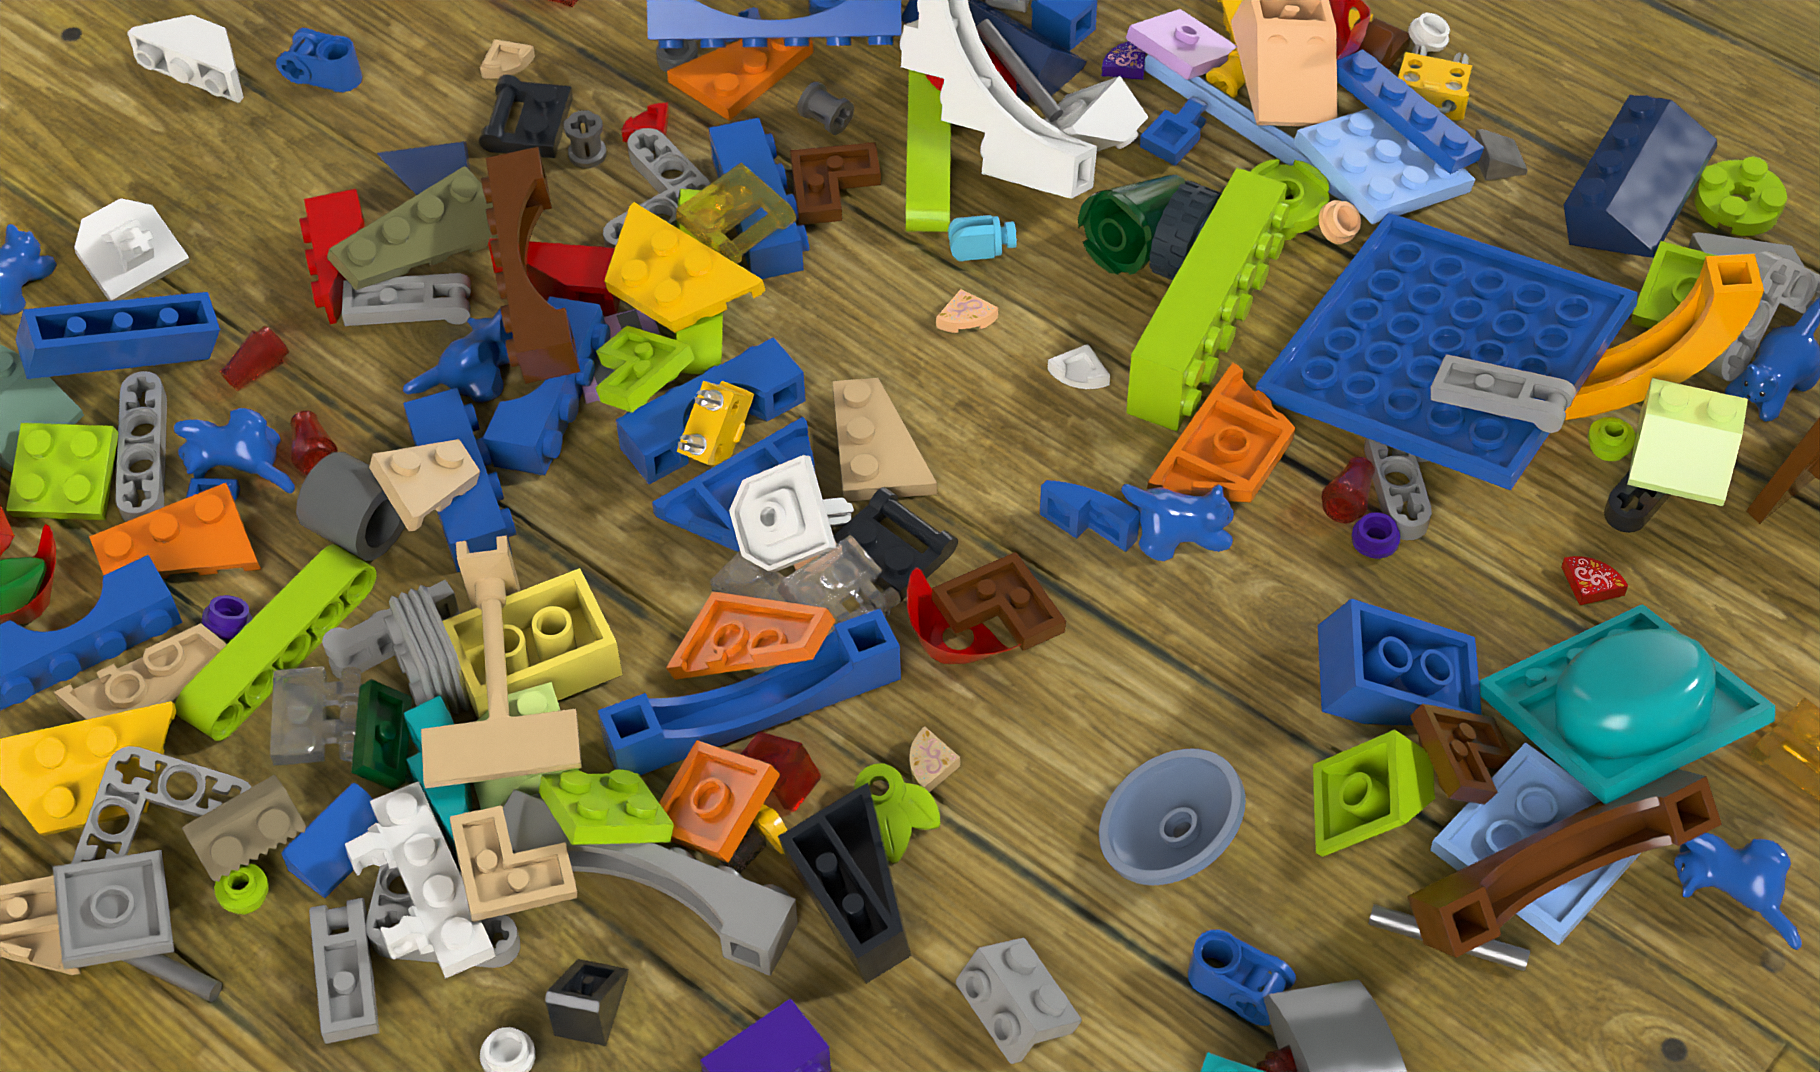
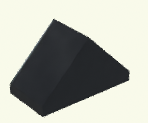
[545,959,629,1046]

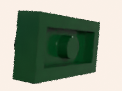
[351,679,412,790]

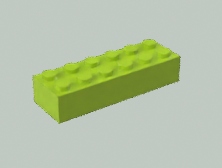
[1126,167,1290,432]

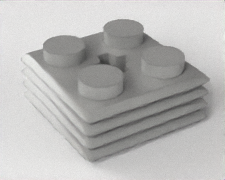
[384,585,471,715]

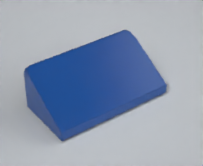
[282,783,378,898]

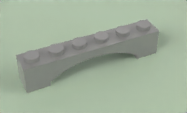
[503,789,798,976]

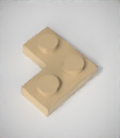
[450,805,577,922]

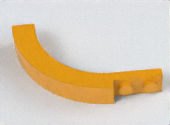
[1565,254,1764,420]

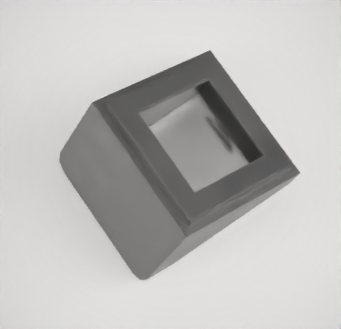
[1474,129,1528,181]

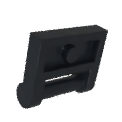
[479,74,573,158]
[833,487,958,602]

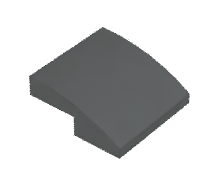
[1263,979,1407,1072]

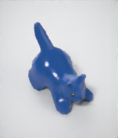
[0,224,57,315]
[1725,297,1820,421]
[402,309,513,403]
[174,408,295,493]
[1121,484,1234,561]
[1674,833,1802,950]

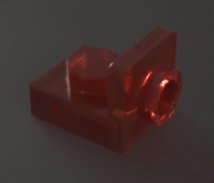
[740,731,821,812]

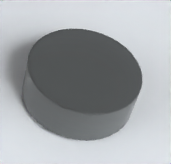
[656,40,698,72]

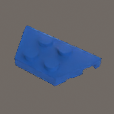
[652,417,818,553]

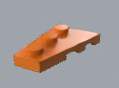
[667,39,814,121]
[89,483,262,579]
[666,591,835,680]

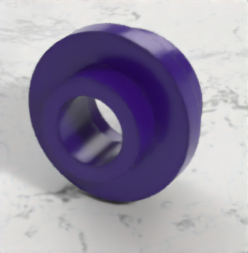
[1351,512,1400,559]
[201,595,252,639]

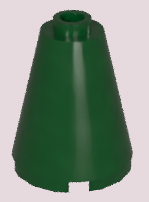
[1078,175,1186,275]

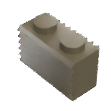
[182,775,306,882]

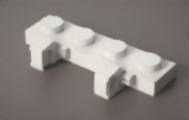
[345,781,496,978]

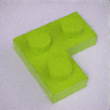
[595,325,695,413]

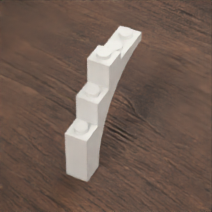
[900,0,1097,199]

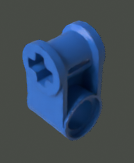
[276,28,363,92]
[1187,930,1296,1026]

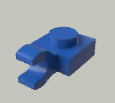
[1140,97,1207,166]

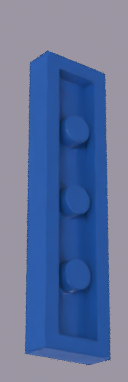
[1337,49,1484,174]

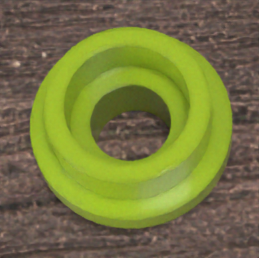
[1588,417,1636,461]
[214,863,269,914]

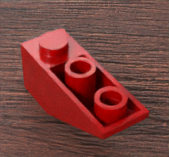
[299,189,366,324]
[488,238,620,317]

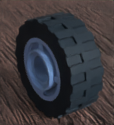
[1149,180,1222,280]

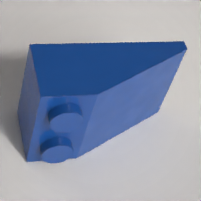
[1318,599,1482,726]

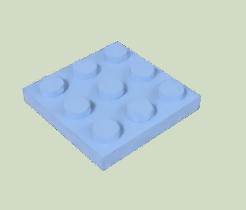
[1293,108,1475,224]
[1430,742,1641,946]

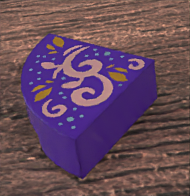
[1101,42,1146,80]

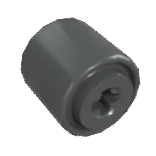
[296,452,405,561]

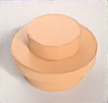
[1319,200,1361,244]

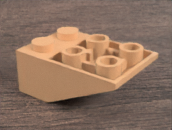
[1231,0,1337,127]

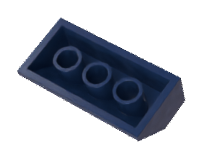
[901,0,1087,102]
[1564,95,1717,258]

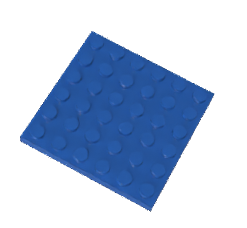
[1256,213,1638,490]

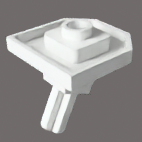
[74,198,189,301]
[729,455,854,572]

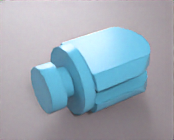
[947,215,1016,261]

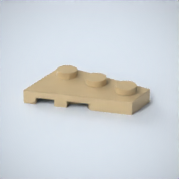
[833,378,937,502]
[54,623,227,721]

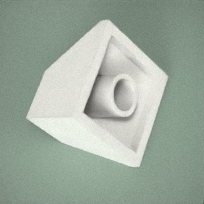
[1043,76,1148,151]

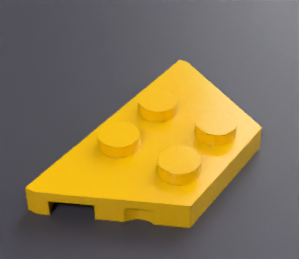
[604,202,766,333]
[0,701,176,836]

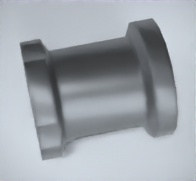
[797,81,854,135]
[564,111,607,168]

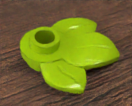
[854,763,940,863]

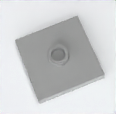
[53,850,174,970]

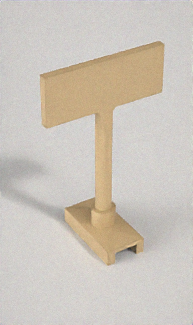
[421,536,582,788]

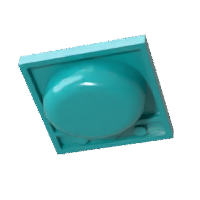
[1479,604,1775,805]

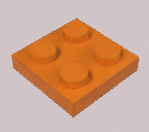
[659,740,780,863]

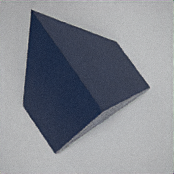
[377,141,470,195]

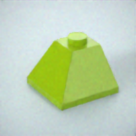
[1313,730,1435,857]

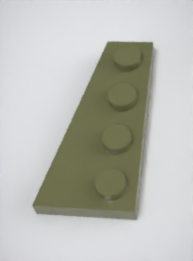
[327,166,498,290]

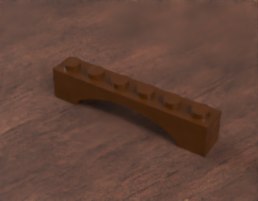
[481,147,580,384]
[1407,769,1722,958]

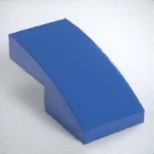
[1040,480,1140,552]

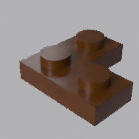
[790,142,881,225]
[931,552,1067,651]
[1410,703,1513,805]

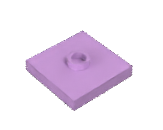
[1126,9,1237,80]

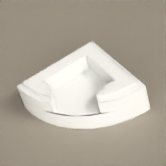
[1048,344,1110,389]

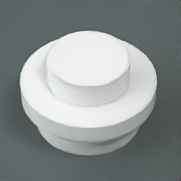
[1408,13,1450,52]
[480,1027,535,1072]

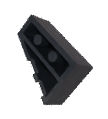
[778,782,911,984]

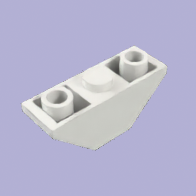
[127,15,244,103]

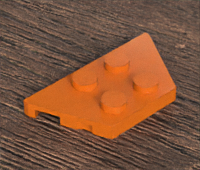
[1147,363,1295,503]

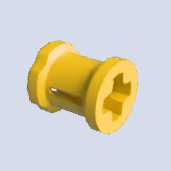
[1206,48,1246,99]

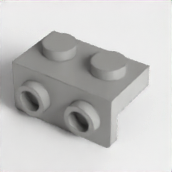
[956,938,1082,1064]

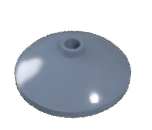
[1099,749,1246,885]

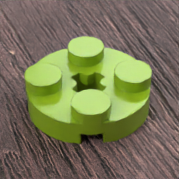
[1694,157,1787,236]
[1250,159,1330,240]

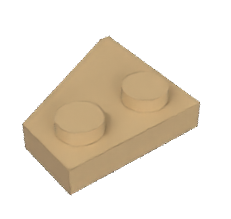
[369,439,480,531]
[0,875,81,975]

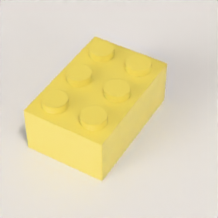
[442,568,622,719]

